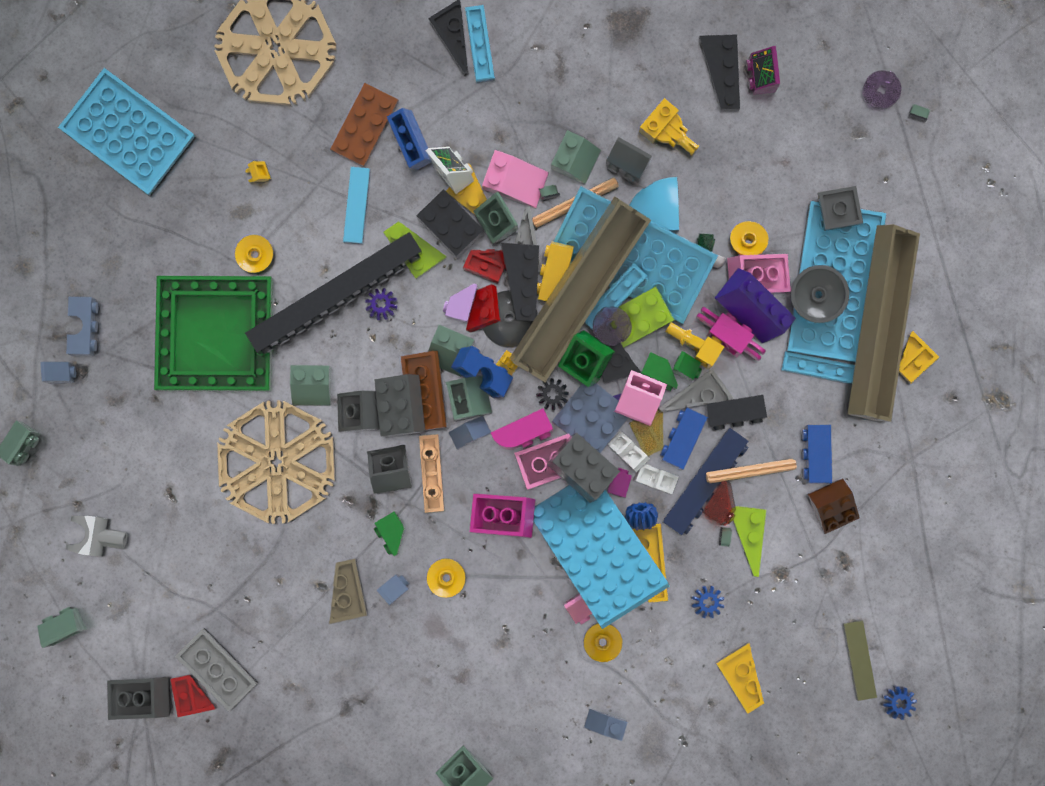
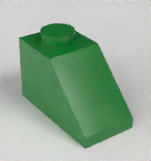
[672,351,702,382]

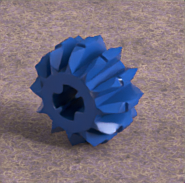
[625,502,658,531]
[692,586,724,619]
[883,686,917,720]

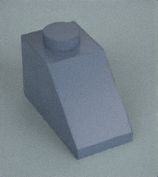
[40,362,77,385]
[377,574,409,605]
[584,709,628,741]

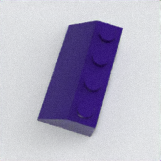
[715,268,796,343]

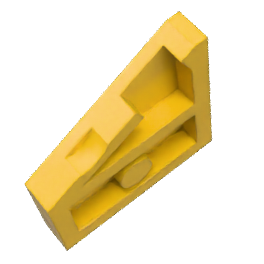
[446,163,487,216]
[899,331,939,384]

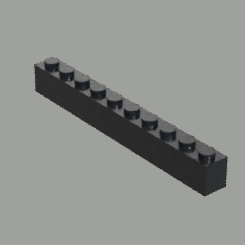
[245,232,422,355]

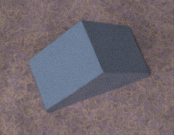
[449,416,491,450]

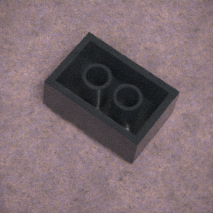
[416,189,484,259]

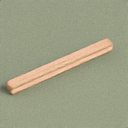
[532,178,619,228]
[706,459,797,483]

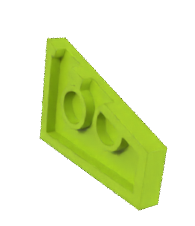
[383,221,447,279]

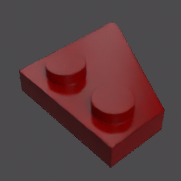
[463,249,505,284]
[466,284,500,332]
[170,675,215,717]

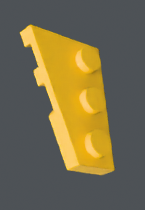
[716,643,764,714]

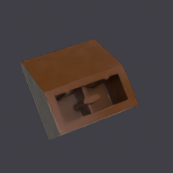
[808,478,860,534]

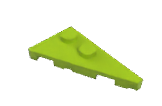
[728,505,766,577]

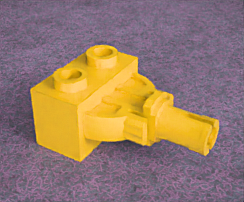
[639,98,699,155]
[665,322,724,370]

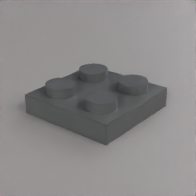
[817,186,863,231]

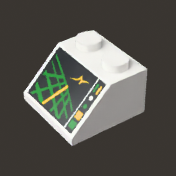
[426,147,474,194]

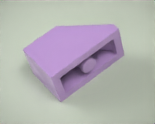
[443,284,478,323]

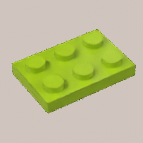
[608,286,674,348]

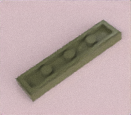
[843,620,877,701]

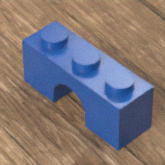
[451,346,513,398]

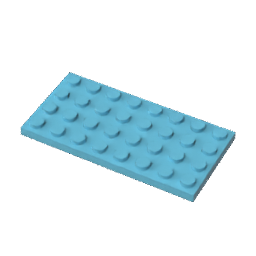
[553,186,718,324]
[787,201,886,363]
[533,485,670,629]

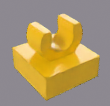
[245,161,271,182]
[496,350,519,376]

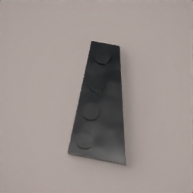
[699,34,740,111]
[501,243,539,322]

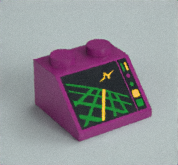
[746,46,780,95]

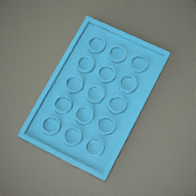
[58,68,195,196]

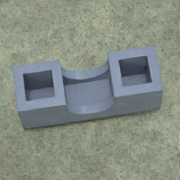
[66,297,98,356]

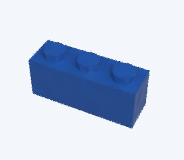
[387,108,431,170]
[660,408,708,470]
[802,425,832,484]

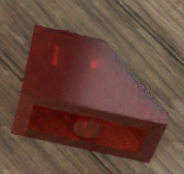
[703,481,736,526]

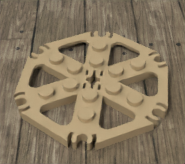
[214,0,336,106]
[217,400,335,524]

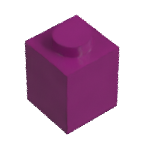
[607,468,632,498]

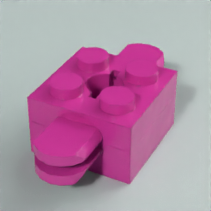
[696,307,766,361]

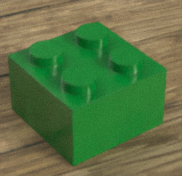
[558,330,615,387]

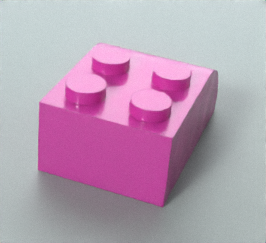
[491,408,553,449]
[470,493,535,538]

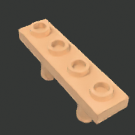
[419,434,444,513]

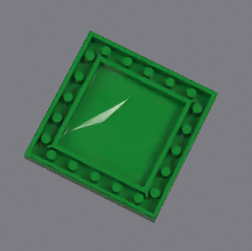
[154,276,273,392]

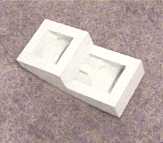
[607,431,650,472]
[634,464,679,494]

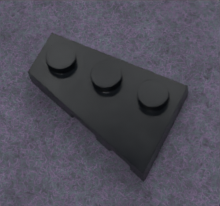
[588,323,641,384]

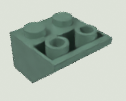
[446,376,492,421]
[0,420,40,466]

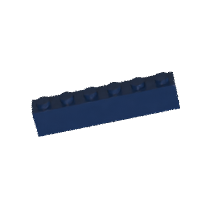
[662,428,749,536]

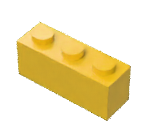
[537,241,574,301]

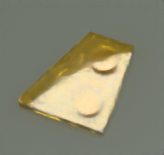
[628,409,663,456]

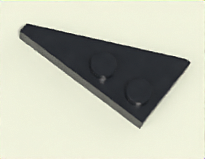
[428,0,468,75]

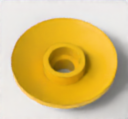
[730,221,769,255]
[235,235,273,273]
[427,559,465,598]
[584,624,622,662]

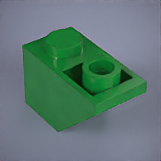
[641,352,678,391]
[374,511,405,556]

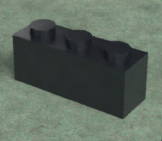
[705,395,767,431]

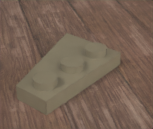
[329,559,368,624]

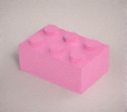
[514,434,570,490]

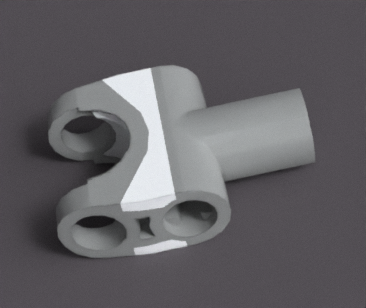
[66,516,127,557]

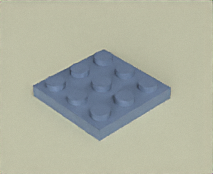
[552,383,629,453]

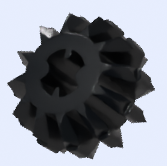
[536,378,569,411]

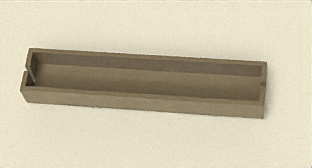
[510,196,651,382]
[848,224,920,422]

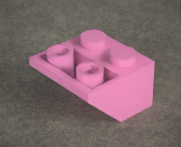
[615,370,667,426]

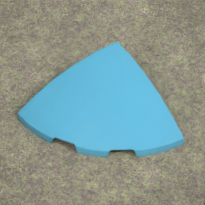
[629,177,679,233]

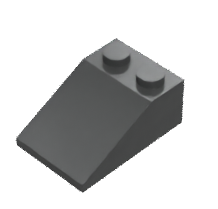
[107,678,169,720]

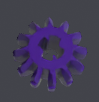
[365,288,398,321]

